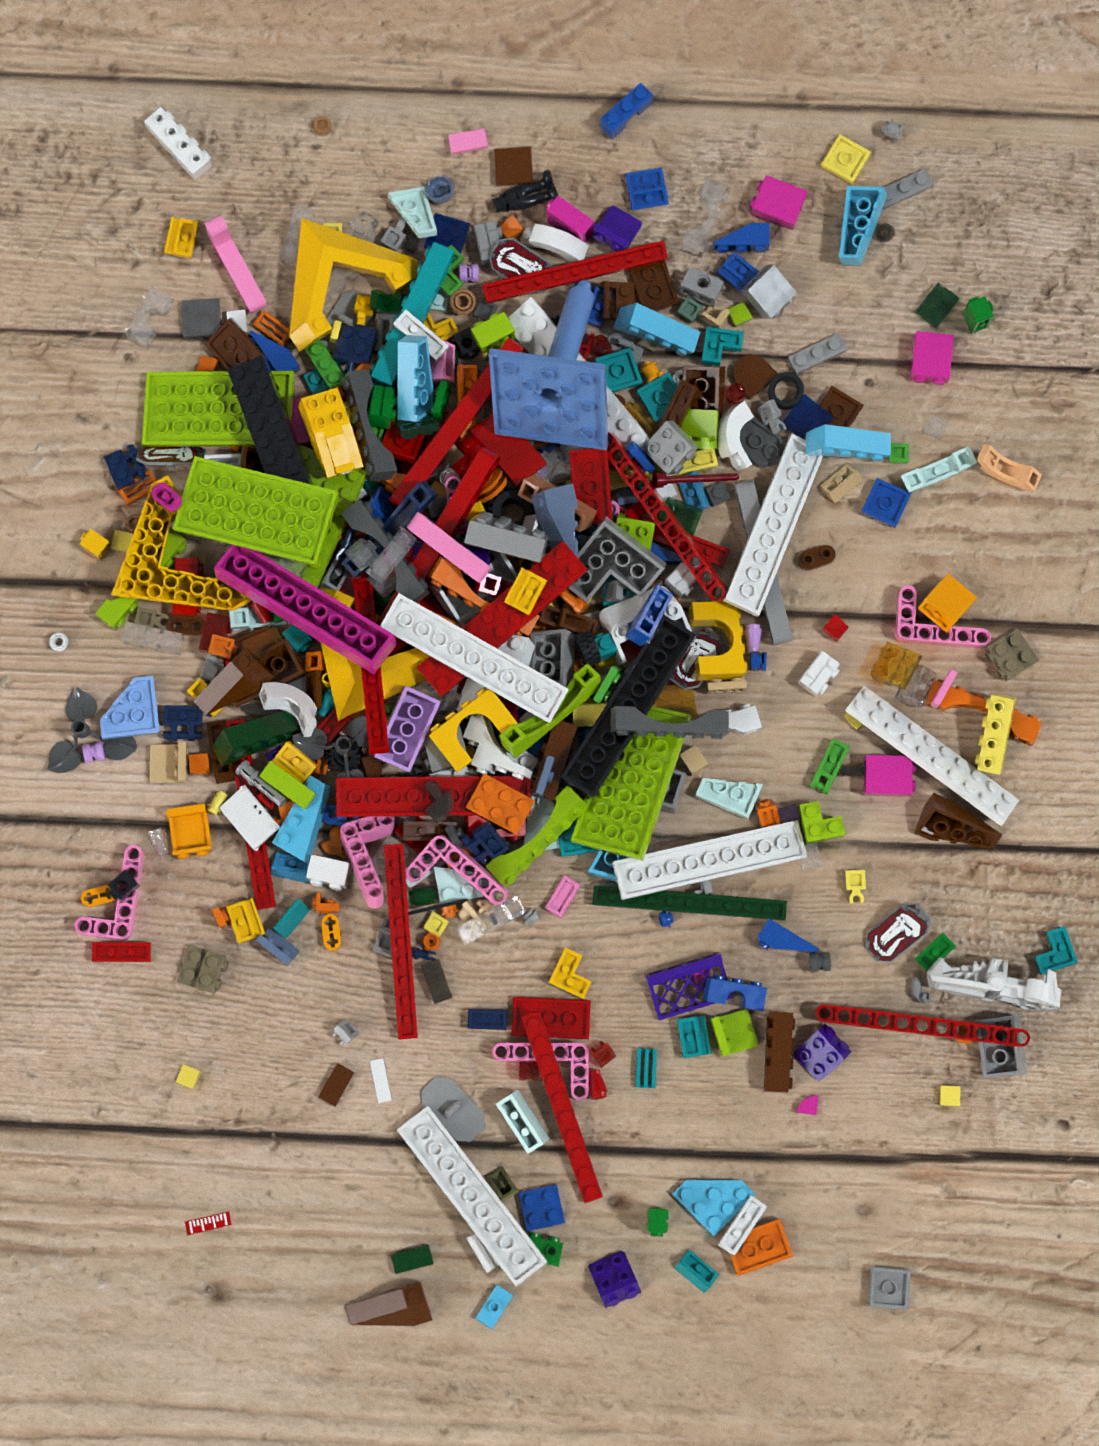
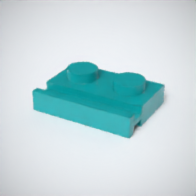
[677,1015,712,1059]

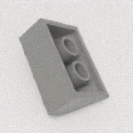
[530,629,576,687]
[976,1015,1028,1079]

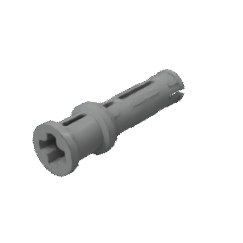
[236,760,288,808]

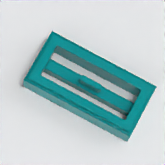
[636,1048,657,1089]

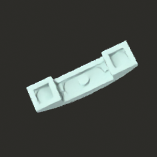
[901,446,977,493]
[229,607,292,629]

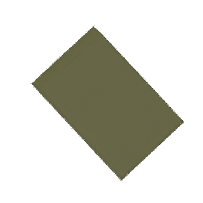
[486,1166,519,1202]

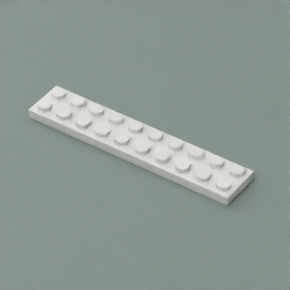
[508,297,651,460]
[723,434,823,617]
[380,593,569,723]
[845,686,1019,826]
[612,820,807,900]
[397,1106,548,1287]

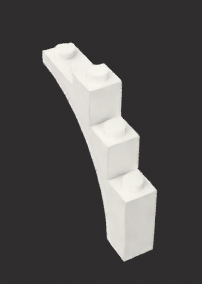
[455,677,533,780]

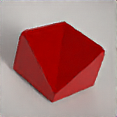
[822,614,849,642]

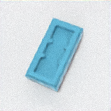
[476,1285,513,1329]

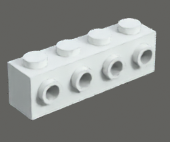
[144,107,212,180]

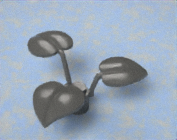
[48,687,137,773]
[293,716,369,791]

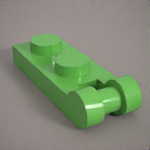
[809,738,850,795]

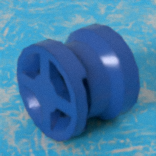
[750,652,767,671]

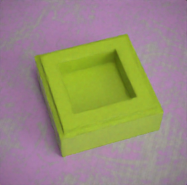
[728,302,752,327]

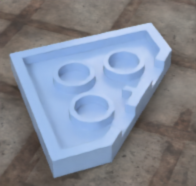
[100,676,160,740]

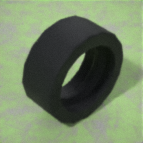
[768,372,804,410]

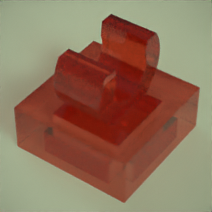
[591,1041,617,1068]

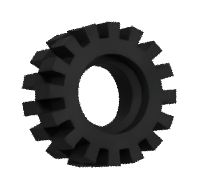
[573,630,601,666]
[326,736,364,773]

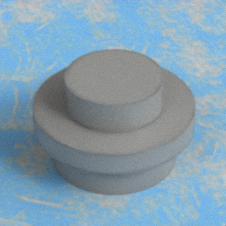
[523,908,540,926]

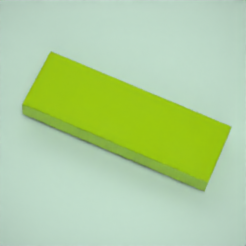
[259,761,317,810]

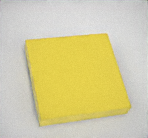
[820,134,871,185]

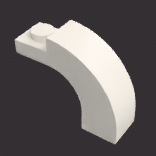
[520,224,589,262]
[717,401,754,471]
[259,682,317,737]

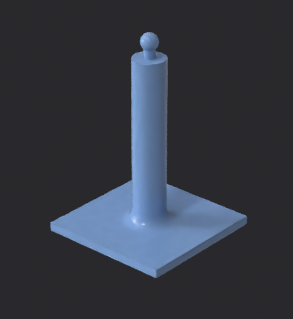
[489,280,608,450]

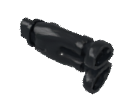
[492,169,558,213]

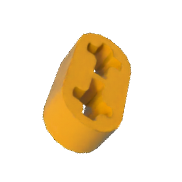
[81,885,116,908]
[321,914,342,951]

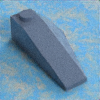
[532,484,578,557]

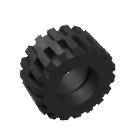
[488,487,535,526]

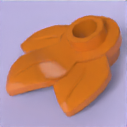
[321,826,348,860]

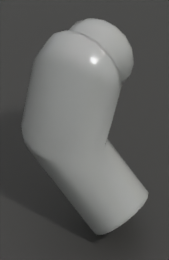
[911,977,931,1004]

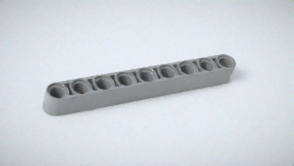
[734,480,792,645]

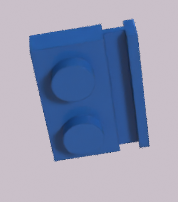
[717,252,759,296]

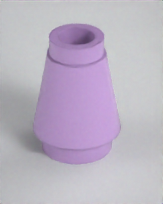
[743,624,762,651]

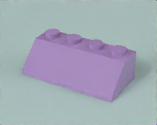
[373,686,441,772]

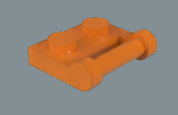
[560,588,589,614]

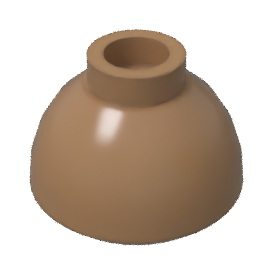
[450,288,476,315]

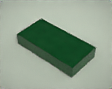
[391,1245,434,1274]

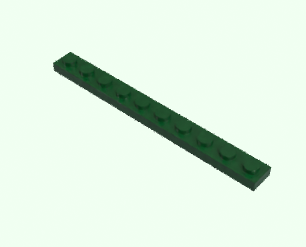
[592,886,787,921]

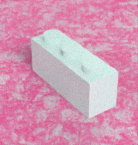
[496,1089,550,1154]

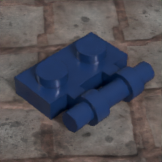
[104,444,147,490]
[163,706,203,741]
[461,821,509,864]

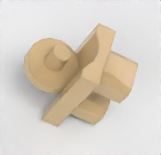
[458,899,493,934]

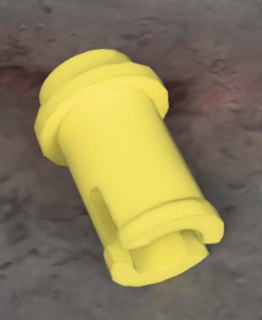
[207,790,228,816]

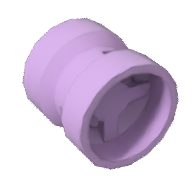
[459,264,479,283]
[82,741,106,764]

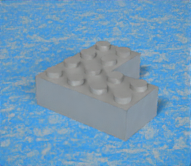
[464,511,549,563]
[569,516,666,603]

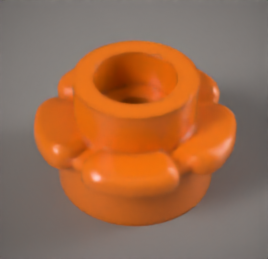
[440,904,459,919]
[422,932,441,951]

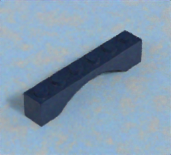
[341,481,439,577]

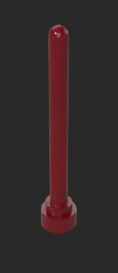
[652,473,739,488]

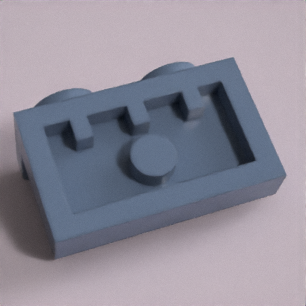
[256,928,300,966]

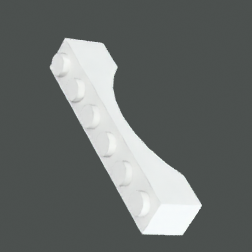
[684,704,762,740]

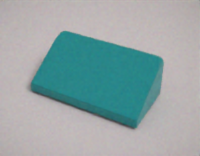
[273,899,310,938]
[674,1249,719,1293]

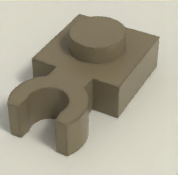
[134,607,170,630]

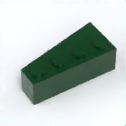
[212,711,299,767]

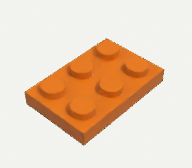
[466,773,535,835]
[729,1219,793,1276]

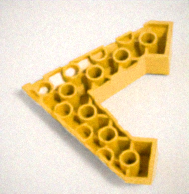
[289,218,419,352]
[111,475,251,611]
[319,587,430,721]

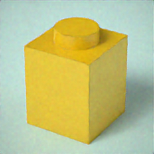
[79,529,111,560]

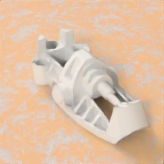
[927,958,1062,1012]

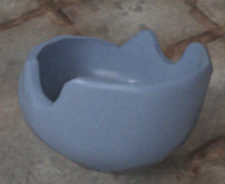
[424,176,454,204]

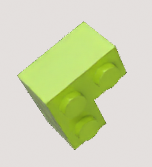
[471,312,515,354]
[798,801,846,845]

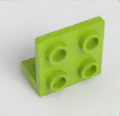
[681,409,718,449]
[616,512,655,551]
[710,1009,759,1057]

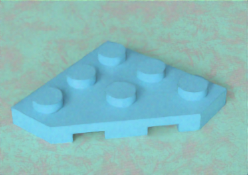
[672,1180,755,1236]

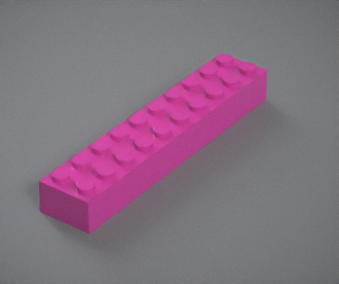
[214,545,396,674]

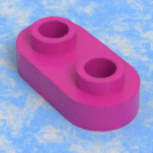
[151,483,182,512]

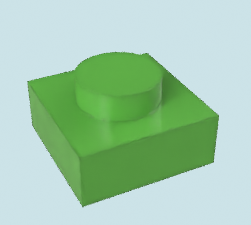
[889,443,909,464]

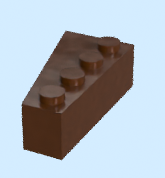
[531,721,578,801]
[764,1011,795,1093]

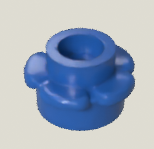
[658,910,674,928]

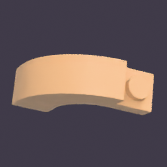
[977,444,1042,492]

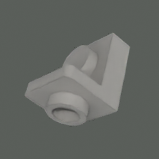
[200,654,225,682]

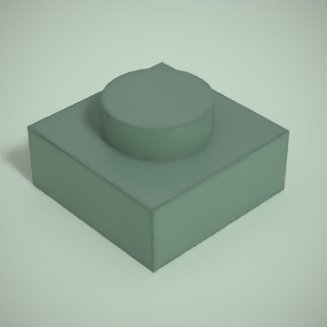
[677,297,703,324]

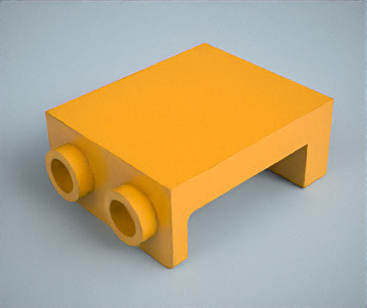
[918,573,977,633]
[166,804,213,859]

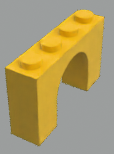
[688,601,747,681]
[429,687,518,772]

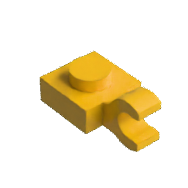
[354,295,374,325]

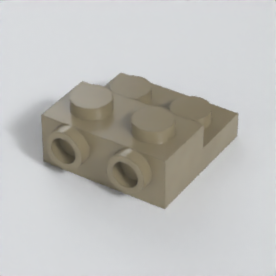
[985,628,1039,681]
[177,945,229,994]

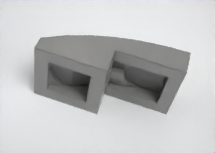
[373,912,392,958]

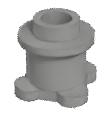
[881,119,905,143]

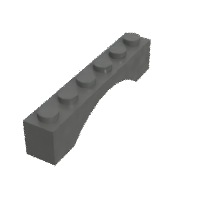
[341,369,397,481]
[341,500,430,603]
[611,706,729,740]

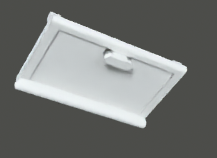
[219,785,280,851]

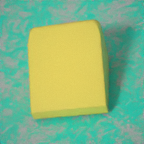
[176,1064,201,1089]

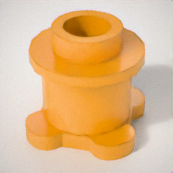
[640,361,664,384]

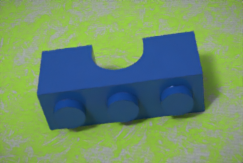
[600,83,654,140]
[703,974,767,1011]

